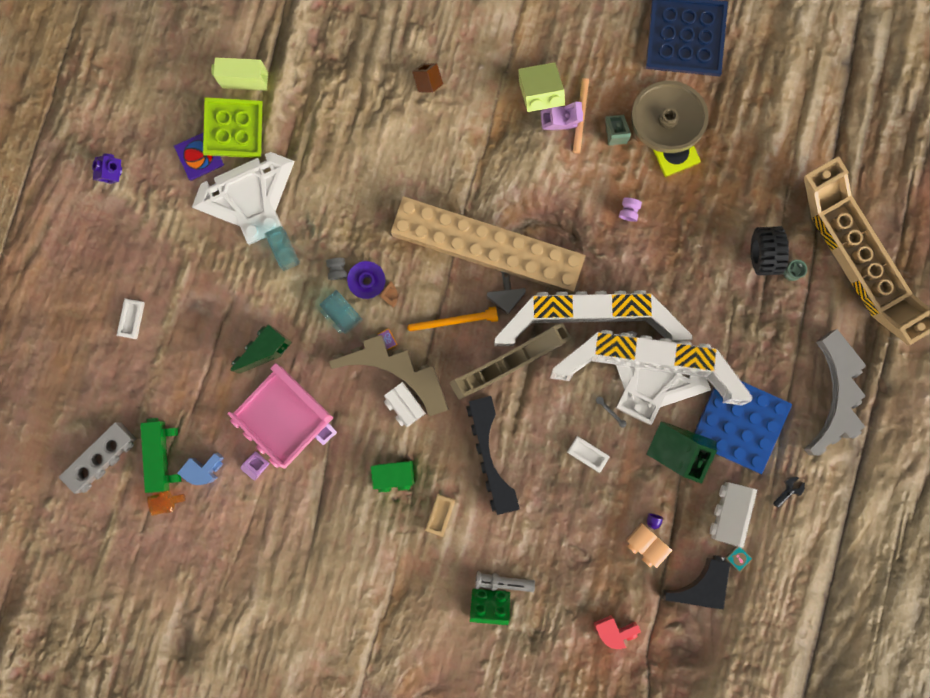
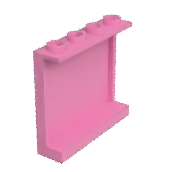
[227,363,333,468]

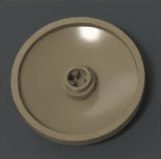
[631,81,709,153]

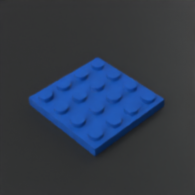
[694,381,792,474]

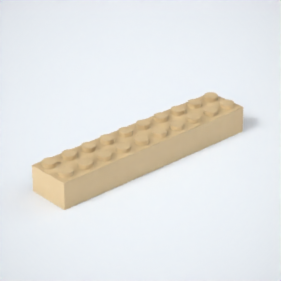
[391,196,586,295]

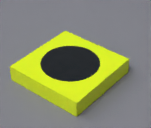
[653,146,701,177]

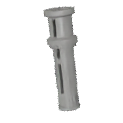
[475,571,535,593]

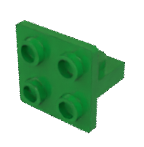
[469,589,510,625]

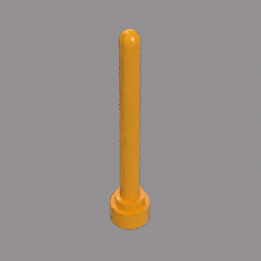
[407,306,498,332]

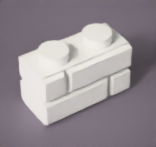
[384,382,426,427]

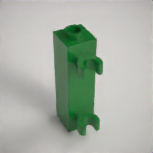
[140,418,182,493]

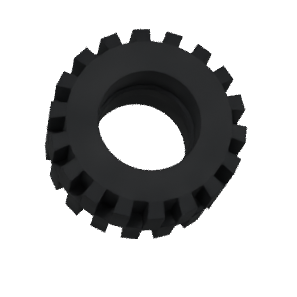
[751,226,789,276]

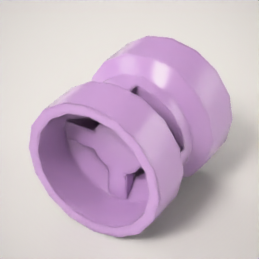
[619,198,642,222]

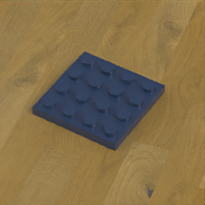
[645,0,728,77]

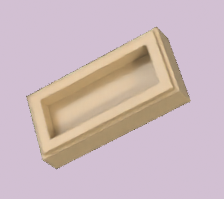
[425,494,456,537]

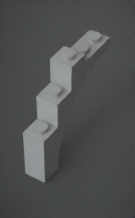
[804,329,866,456]

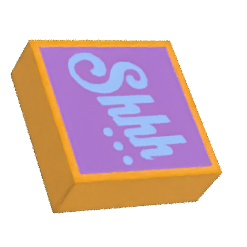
[378,328,398,350]

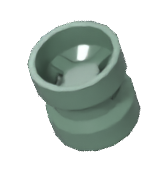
[783,259,807,281]

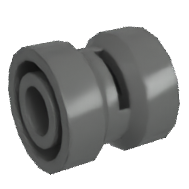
[326,258,347,280]

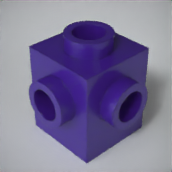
[92,153,122,184]

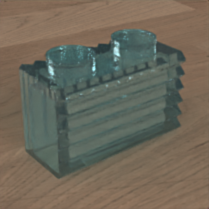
[265,226,300,271]
[319,290,363,335]

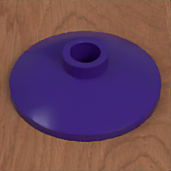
[347,261,385,299]

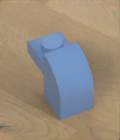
[178,453,224,485]

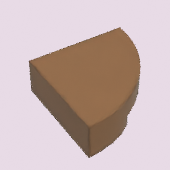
[379,281,398,308]

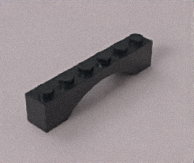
[466,396,520,515]

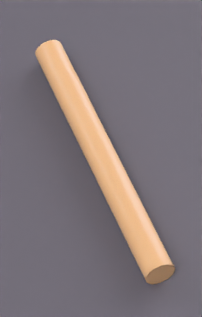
[573,78,589,154]

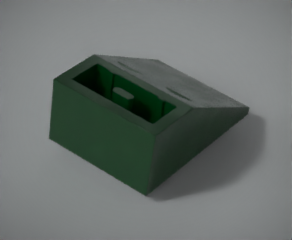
[230,325,292,374]
[646,421,717,484]

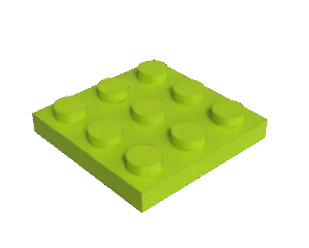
[203,97,262,158]

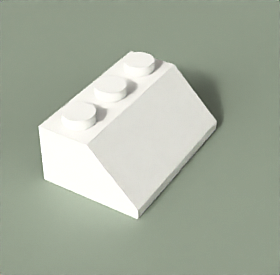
[710,482,757,548]

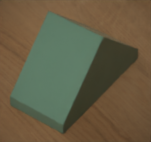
[605,115,631,146]

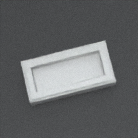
[117,298,145,339]
[567,436,610,473]

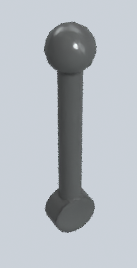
[596,397,627,428]

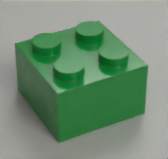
[371,461,415,493]

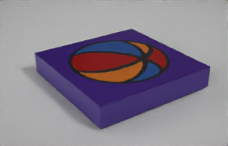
[174,132,224,181]

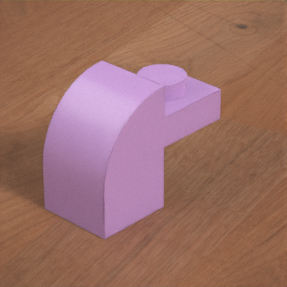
[541,102,583,130]

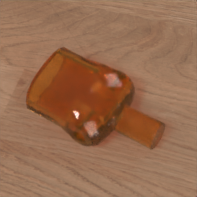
[147,491,186,516]

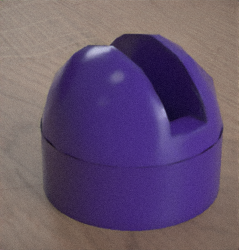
[647,513,663,529]

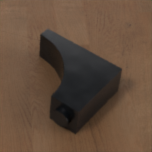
[662,555,730,610]

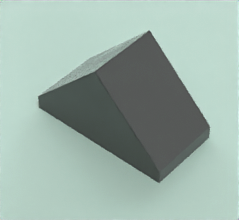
[487,288,526,315]

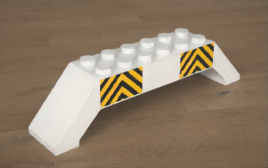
[494,290,692,346]
[550,330,752,405]

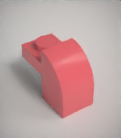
[594,615,641,649]

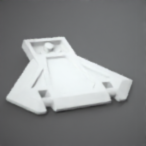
[192,152,295,245]
[616,331,711,425]

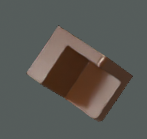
[412,63,443,93]

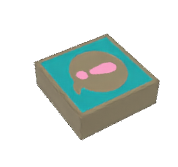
[725,546,753,572]

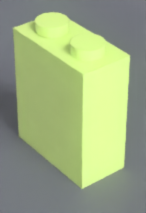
[211,57,268,91]
[518,62,565,112]

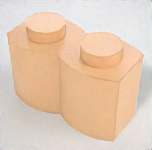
[626,523,672,568]

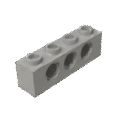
[59,422,137,494]

